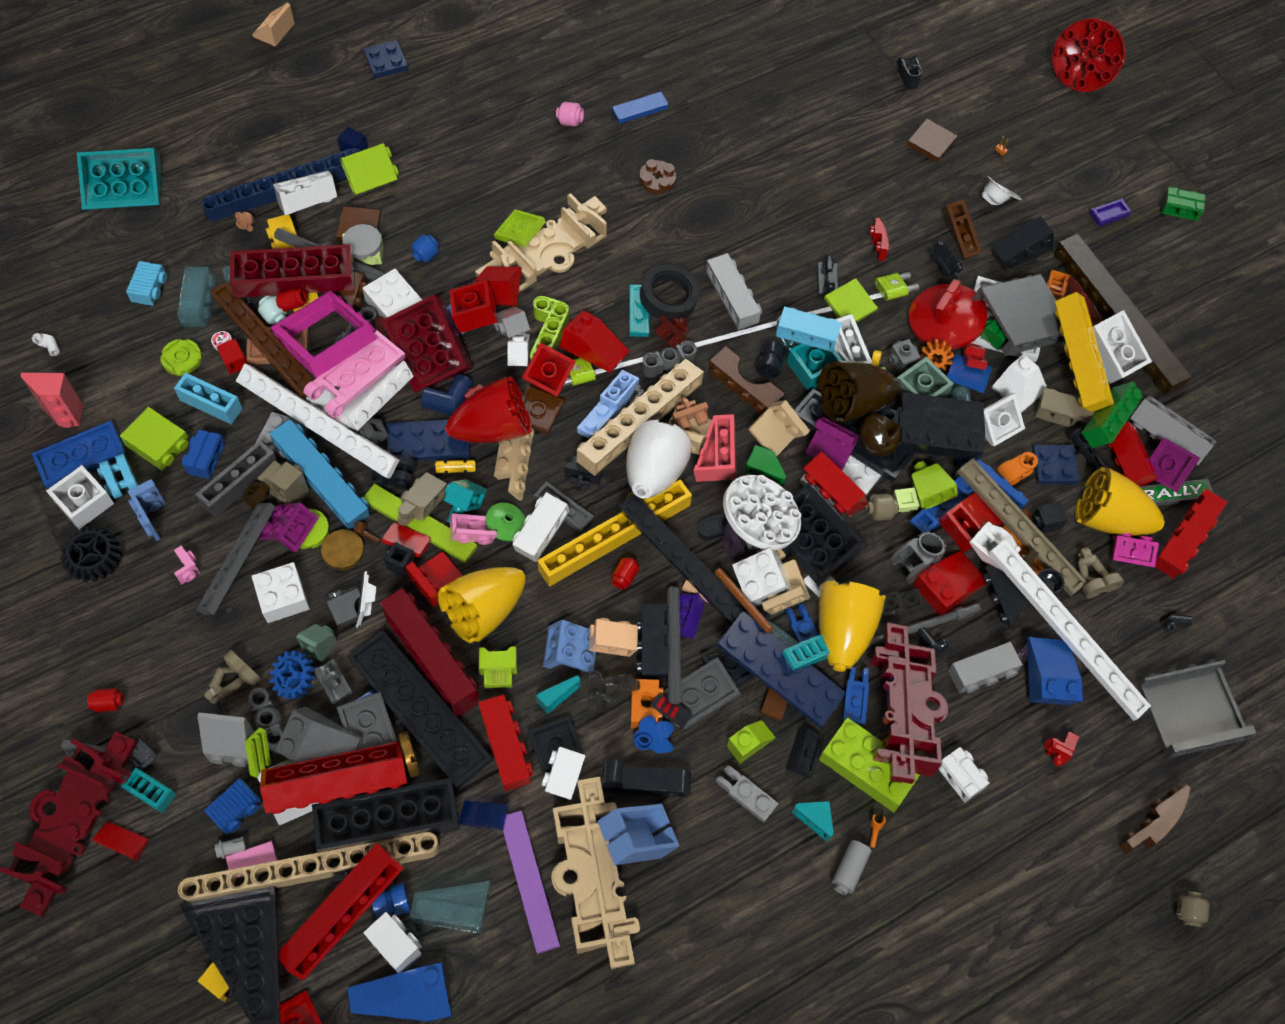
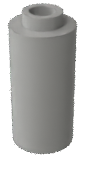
[832,840,872,895]

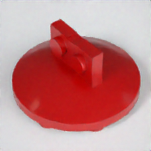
[1052,18,1126,92]
[909,279,988,349]

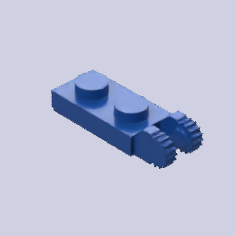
[785,603,819,657]
[842,666,869,727]

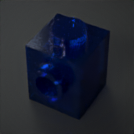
[337,127,368,152]

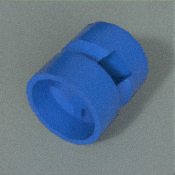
[372,882,410,920]

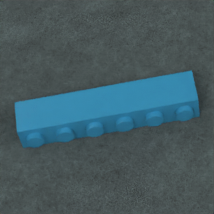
[270,419,369,530]

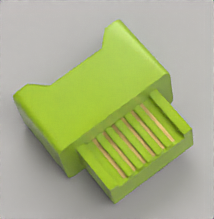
[479,647,517,688]

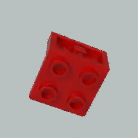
[405,552,463,607]

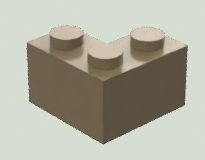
[257,460,309,504]

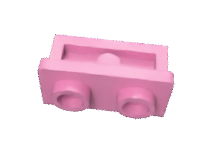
[450,514,497,545]

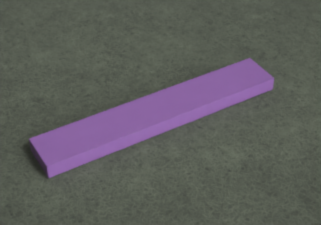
[499,810,560,954]

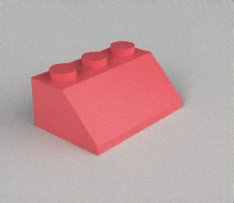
[21,373,83,428]

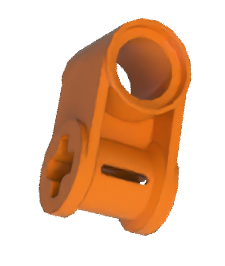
[996,452,1038,486]

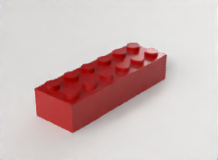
[260,741,407,814]

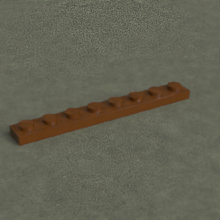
[210,282,314,399]

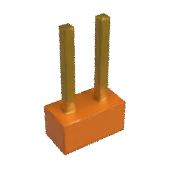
[995,136,1008,156]

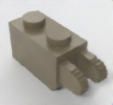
[1035,388,1096,428]
[397,472,447,526]

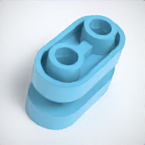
[97,453,138,499]

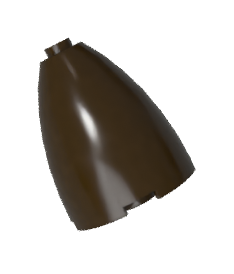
[818,361,900,422]

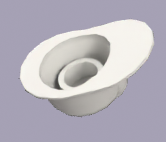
[982,176,1022,205]

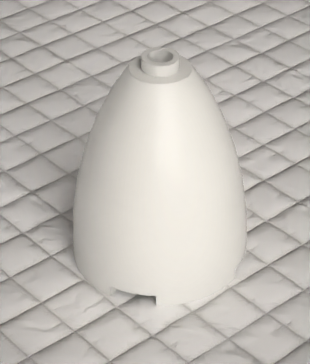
[626,420,692,499]

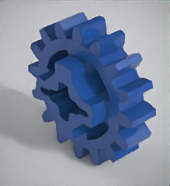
[269,650,316,700]

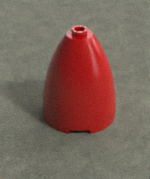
[445,376,532,443]

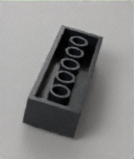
[312,778,460,853]

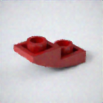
[869,218,889,261]

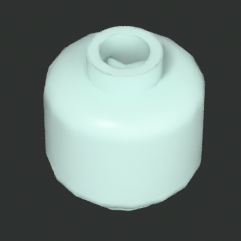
[258,296,288,324]

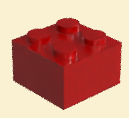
[449,279,498,333]

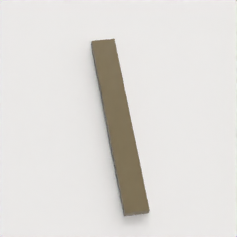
[957,458,1087,597]

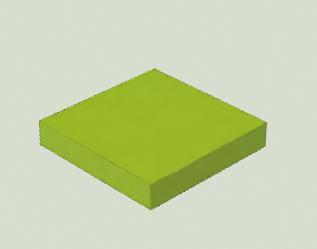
[494,209,546,248]
[824,278,878,322]

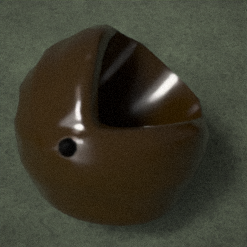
[859,413,901,456]

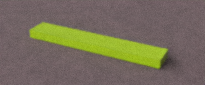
[363,484,478,564]

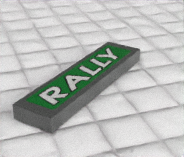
[1139,479,1213,506]

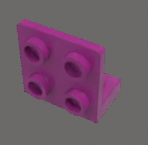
[806,417,860,471]
[258,503,319,552]

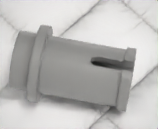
[214,836,246,859]

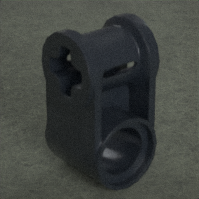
[897,55,922,89]

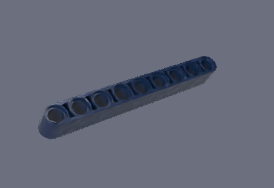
[201,148,360,221]

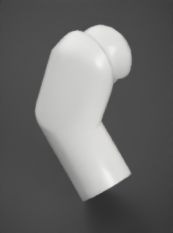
[32,333,60,356]

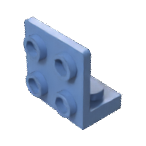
[128,479,166,541]
[543,620,596,673]

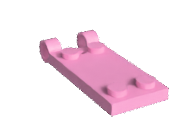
[304,330,405,418]

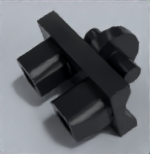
[564,455,602,491]

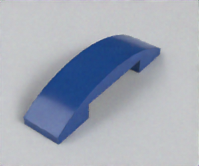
[910,476,975,534]

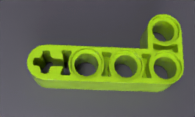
[530,296,569,361]

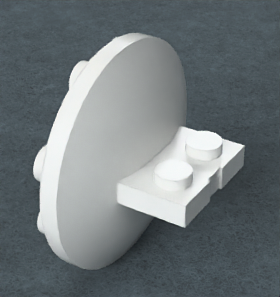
[723,475,801,550]

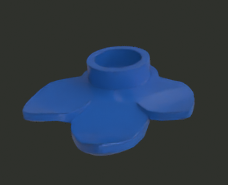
[633,715,674,753]

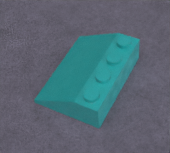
[77,148,161,210]

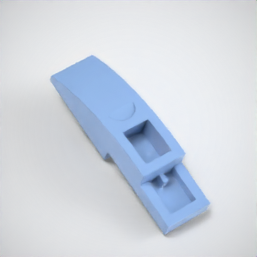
[577,370,639,439]

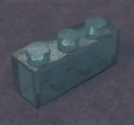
[177,267,215,327]

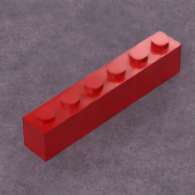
[279,843,404,980]

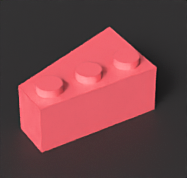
[694,414,737,482]

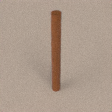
[715,568,773,633]

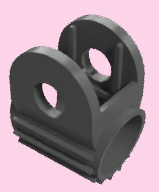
[889,531,946,584]

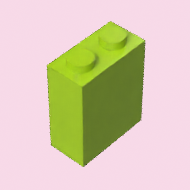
[340,143,399,195]
[120,407,190,471]

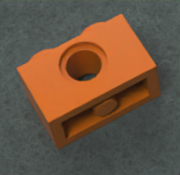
[631,679,663,729]

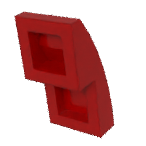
[962,343,988,370]

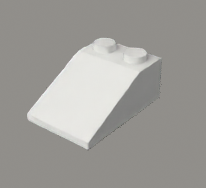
[1093,310,1152,384]

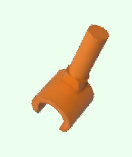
[869,814,886,848]

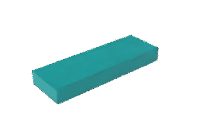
[629,284,649,337]

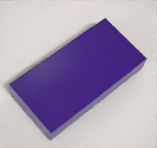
[1089,198,1131,227]

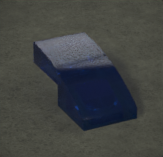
[459,801,509,831]

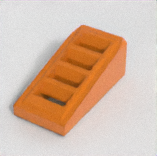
[1047,270,1070,300]

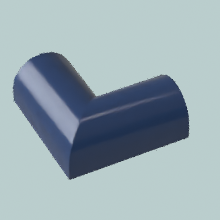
[421,375,473,416]

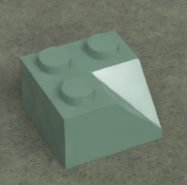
[897,357,954,398]

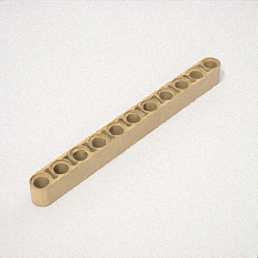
[178,832,440,902]

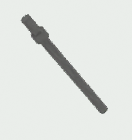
[867,603,981,648]

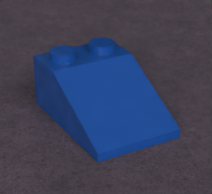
[1027,637,1083,705]

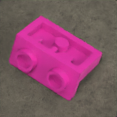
[1111,533,1159,567]

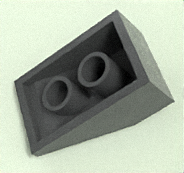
[275,707,362,762]

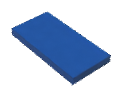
[31,421,127,489]

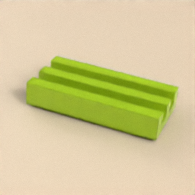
[244,728,271,778]

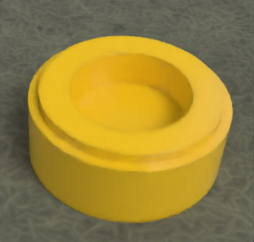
[871,350,882,367]

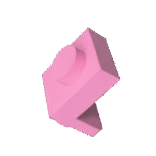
[174,546,200,584]

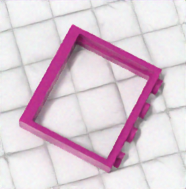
[271,290,376,378]

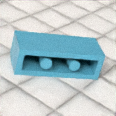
[776,306,842,352]
[174,373,242,425]

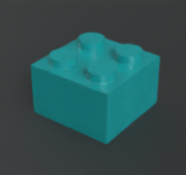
[787,344,843,391]

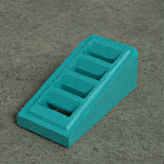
[782,635,830,670]
[536,675,581,714]
[121,767,176,813]

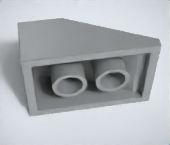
[198,713,254,767]

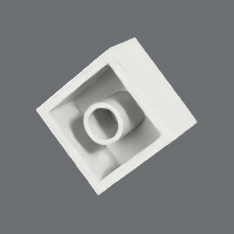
[46,465,114,529]
[732,547,791,607]
[252,562,310,623]
[363,912,423,973]

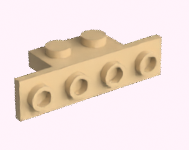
[494,428,534,501]

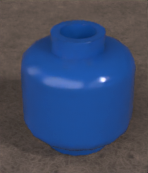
[411,234,439,263]

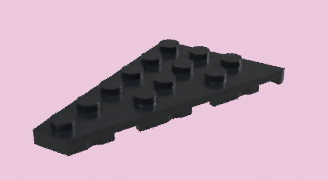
[180,886,281,1024]

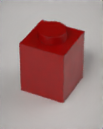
[217,339,247,375]

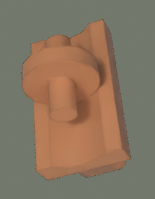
[670,397,709,431]

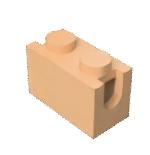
[589,618,638,657]

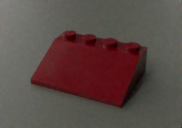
[382,294,474,393]

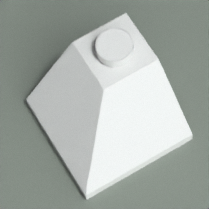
[992,354,1047,413]

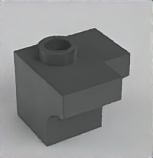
[325,586,361,625]

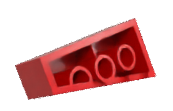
[1155,488,1228,579]

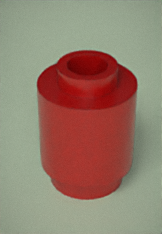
[276,288,308,312]
[611,557,640,590]
[87,688,124,712]

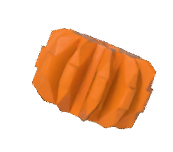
[920,339,954,371]

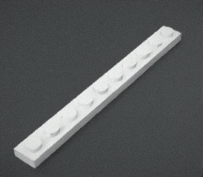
[236,364,399,478]
[988,539,1151,721]

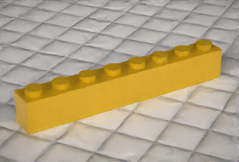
[538,480,692,587]

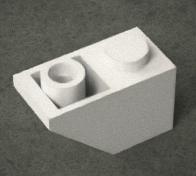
[508,332,530,366]

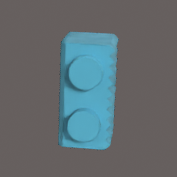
[126,261,167,306]

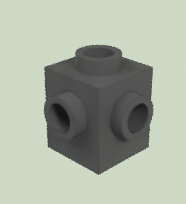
[888,339,921,374]
[353,418,388,447]

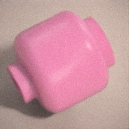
[556,102,584,127]

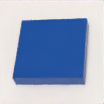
[947,353,992,393]

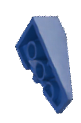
[348,963,452,1022]

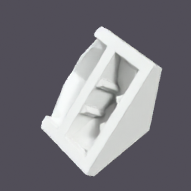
[969,522,1021,570]

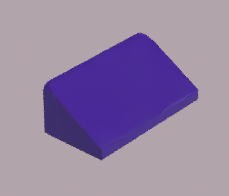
[680,593,705,639]

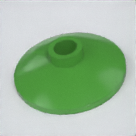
[485,503,525,542]

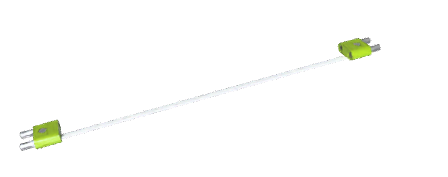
[564,272,919,386]

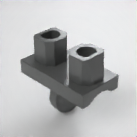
[314,659,352,704]

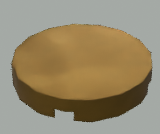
[321,529,365,571]
[399,732,420,778]

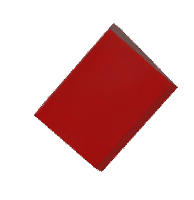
[474,266,522,306]
[522,342,576,397]

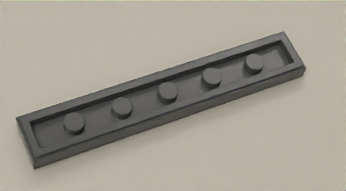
[196,503,275,615]

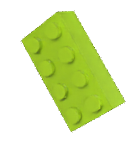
[819,718,920,813]

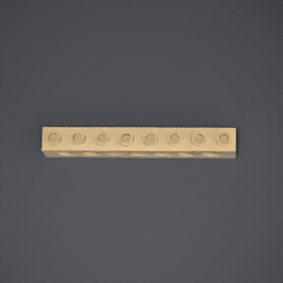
[576,359,704,476]

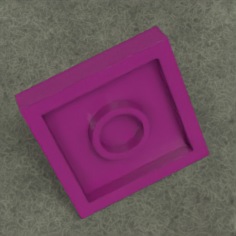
[1150,437,1200,493]

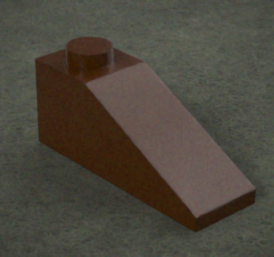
[941,199,982,259]

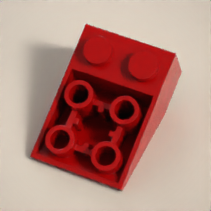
[938,493,1004,553]

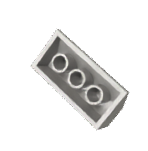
[1130,396,1217,465]

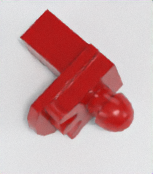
[1044,732,1079,767]

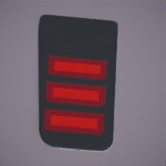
[651,694,692,729]

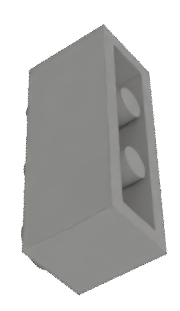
[948,642,1023,694]

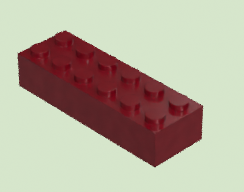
[230,244,354,298]
[380,588,479,718]

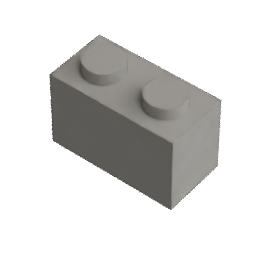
[493,306,530,338]

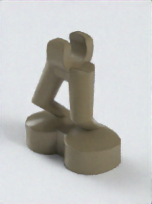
[1077,547,1124,599]
[205,650,261,704]

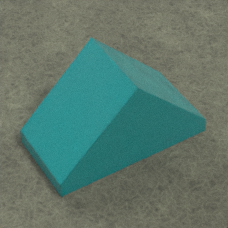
[792,801,834,842]

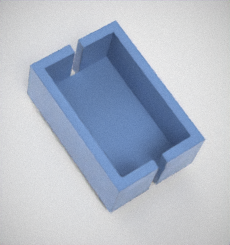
[597,804,679,865]

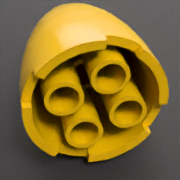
[1075,467,1165,536]
[438,567,526,643]
[818,581,886,672]

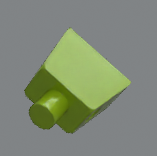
[911,461,958,511]

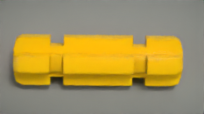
[435,460,476,473]

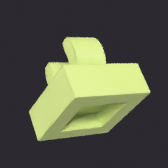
[893,488,919,513]

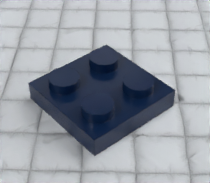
[363,40,408,79]
[1032,445,1079,485]

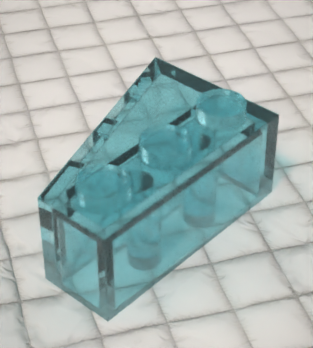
[409,881,491,934]

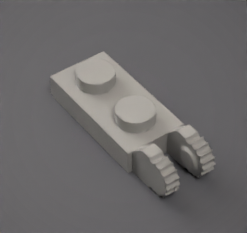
[716,766,779,822]

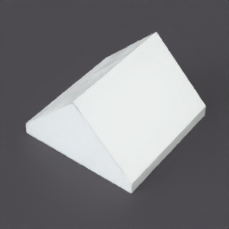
[984,393,1025,446]

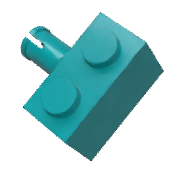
[444,479,488,523]

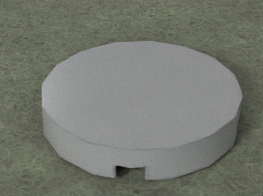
[343,224,382,259]

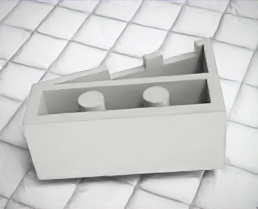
[273,171,337,215]
[834,314,872,364]

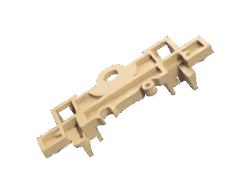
[475,193,607,292]
[551,777,640,969]

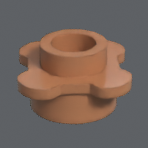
[235,212,254,232]

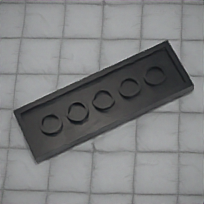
[794,389,915,483]

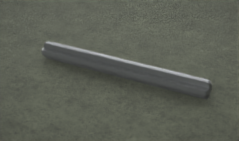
[274,228,384,281]
[667,586,682,705]

